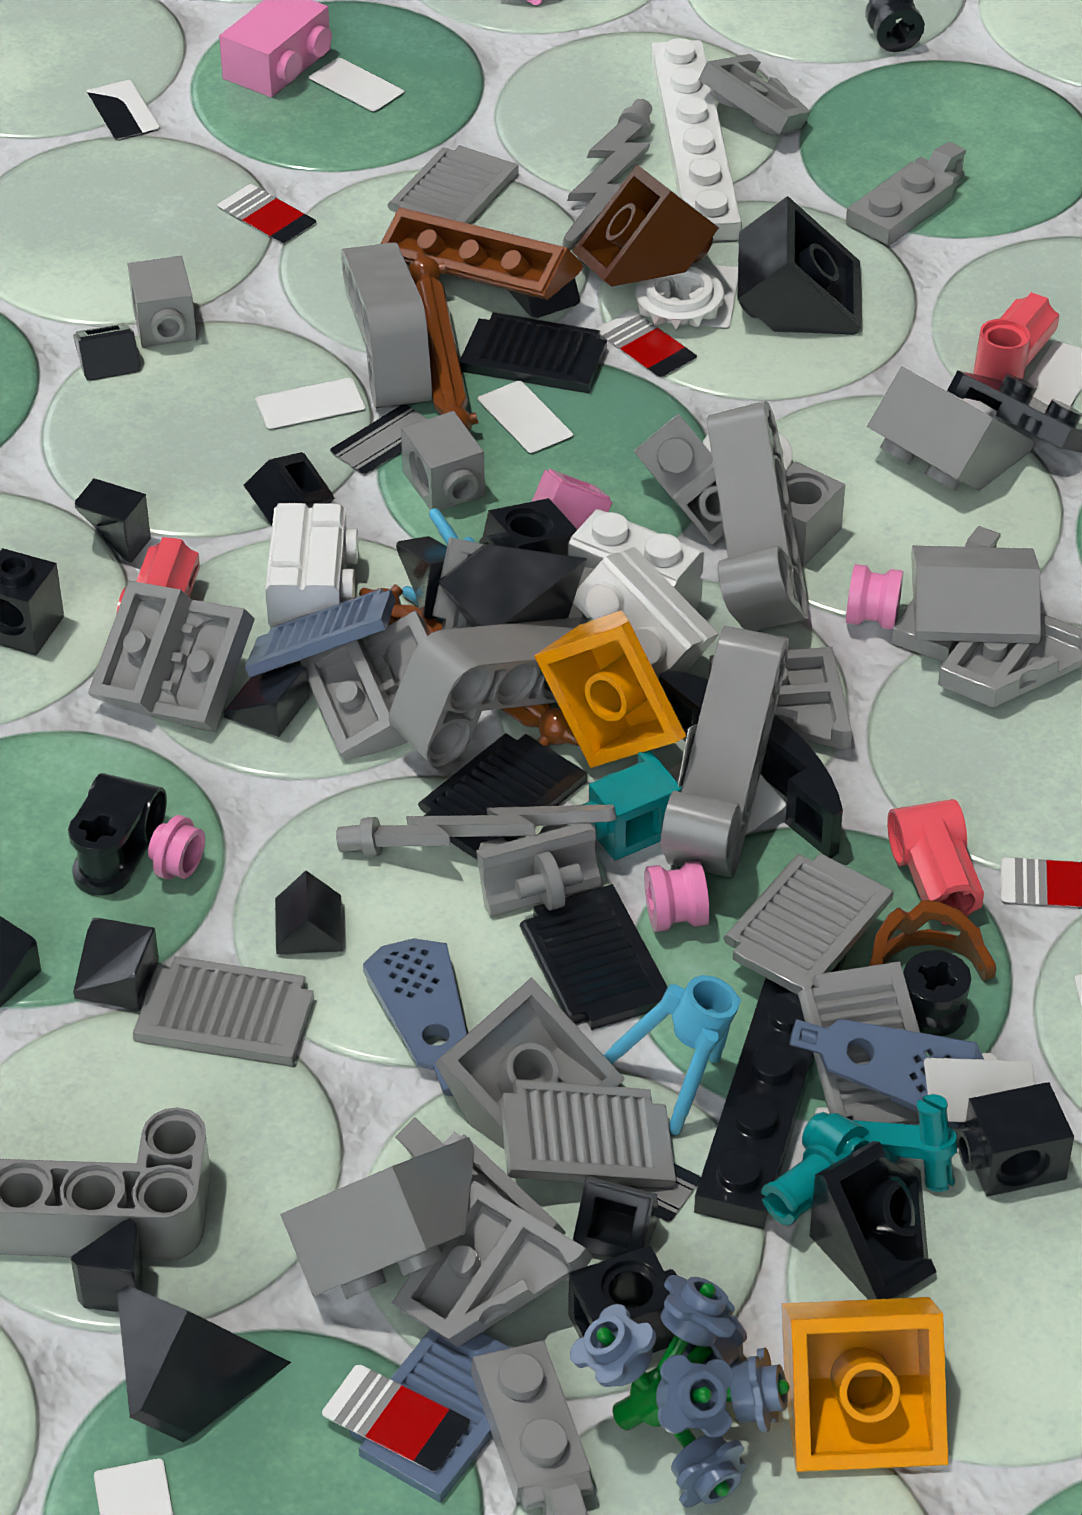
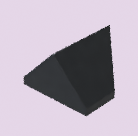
[437,543,587,627]
[809,1141,937,1300]
[117,1285,291,1442]

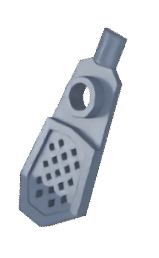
[363,938,467,1096]
[789,1019,984,1129]

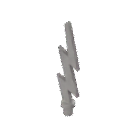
[562,99,652,249]
[336,804,617,857]

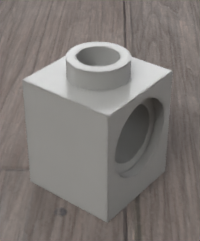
[127,255,196,347]
[401,411,485,510]
[785,461,845,567]

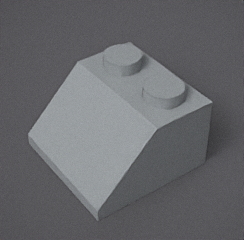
[867,366,1036,491]
[280,1137,475,1299]

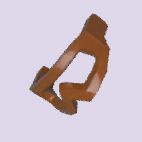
[869,900,996,981]

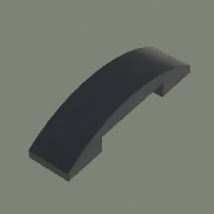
[659,669,843,858]

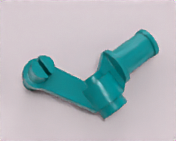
[761,1094,958,1226]

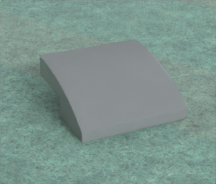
[88,581,255,732]
[300,610,431,760]

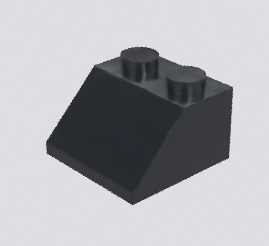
[737,196,861,335]

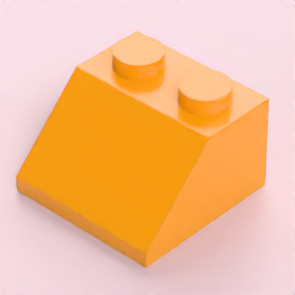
[534,610,686,768]
[781,1297,948,1472]

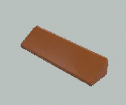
[380,207,584,300]

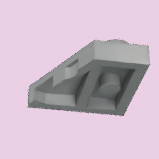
[698,54,811,135]
[938,613,1082,708]
[709,647,852,750]
[392,1180,593,1347]

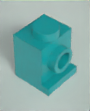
[582,750,682,861]

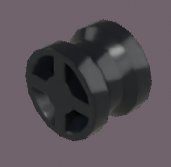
[865,0,925,52]
[903,950,972,1036]

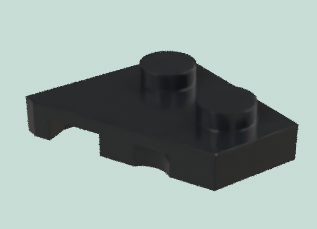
[947,370,1082,452]

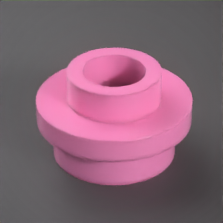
[148,815,205,880]

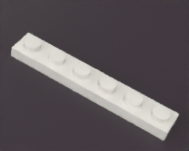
[651,38,741,241]

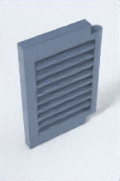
[245,589,396,678]
[349,1330,510,1503]

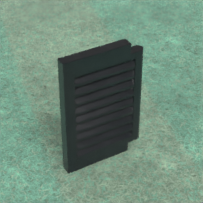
[460,312,607,393]
[418,733,588,860]
[519,884,668,1030]

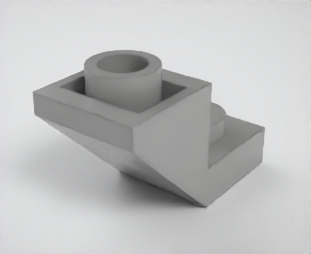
[633,413,725,545]

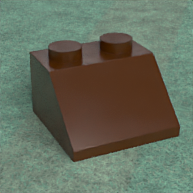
[572,164,719,287]

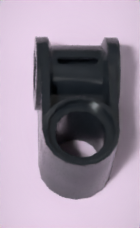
[68,773,167,895]

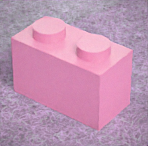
[219,0,332,98]

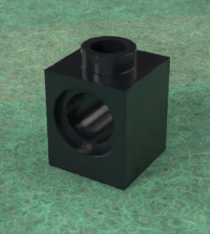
[479,498,577,555]
[0,548,64,655]
[957,1082,1074,1197]
[568,1245,678,1353]

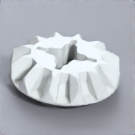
[636,266,724,330]

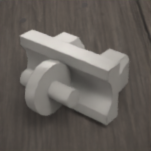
[476,823,602,916]

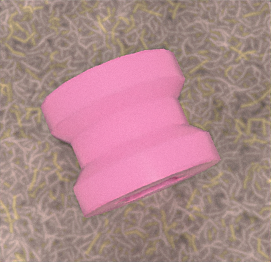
[846,564,904,630]
[644,860,710,932]

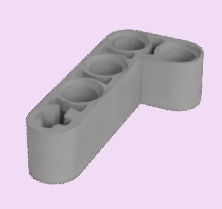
[341,242,432,408]
[707,400,808,632]
[389,617,588,766]
[661,626,789,878]
[0,1107,211,1260]

